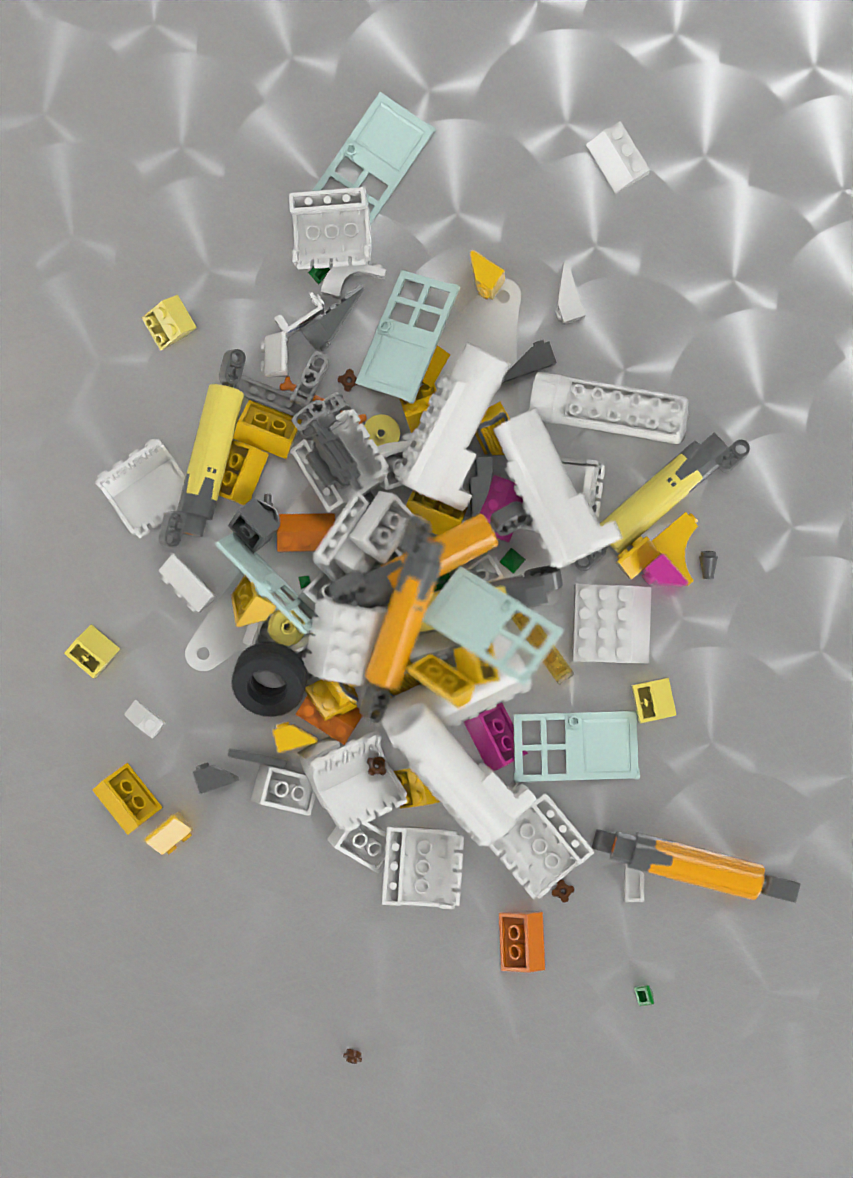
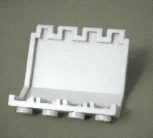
[94,439,186,539]
[310,730,407,833]

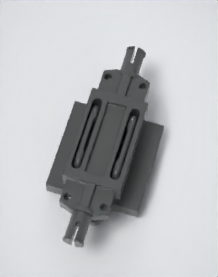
[305,419,363,492]

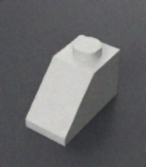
[124,700,166,738]

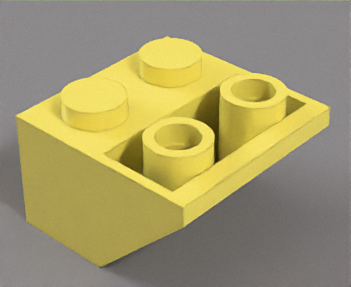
[142,295,197,351]
[64,624,121,678]
[631,678,676,723]

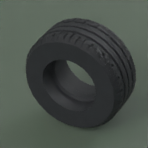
[231,642,307,717]

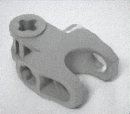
[290,351,329,407]
[292,392,351,441]

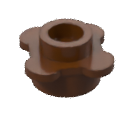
[337,369,357,392]
[367,757,387,776]
[552,880,574,903]
[343,1049,362,1064]

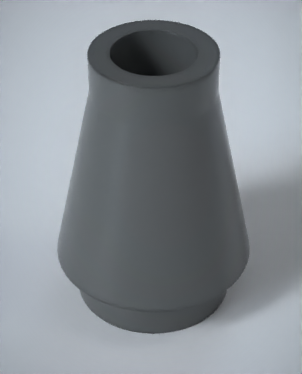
[699,551,718,579]

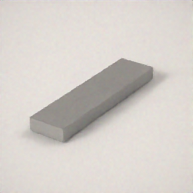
[234,375,305,420]

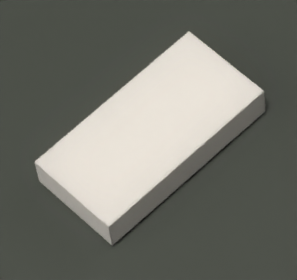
[624,863,644,902]

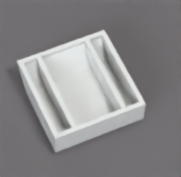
[572,584,651,664]

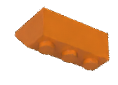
[277,513,335,552]
[296,695,363,745]
[499,911,545,973]

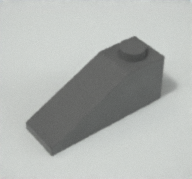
[501,340,557,383]

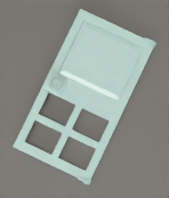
[313,92,436,225]
[355,270,461,404]
[215,532,318,634]
[423,566,563,686]
[513,711,640,783]

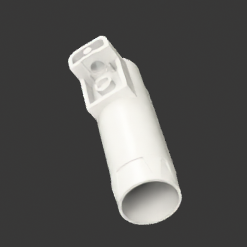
[394,343,510,511]
[529,372,689,444]
[493,409,623,569]
[381,626,533,749]
[388,703,537,847]

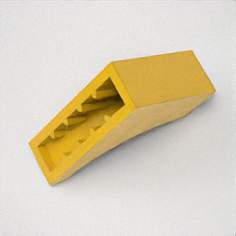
[652,512,698,586]

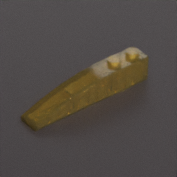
[511,612,574,685]

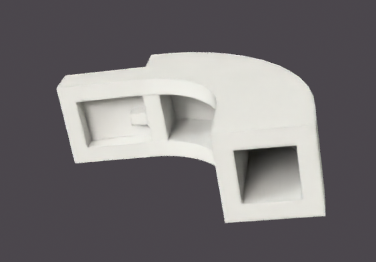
[321,260,386,299]

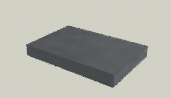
[228,749,288,768]

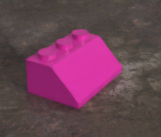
[479,475,524,543]
[641,554,689,587]
[464,702,528,772]

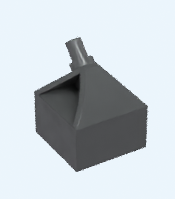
[228,494,280,554]

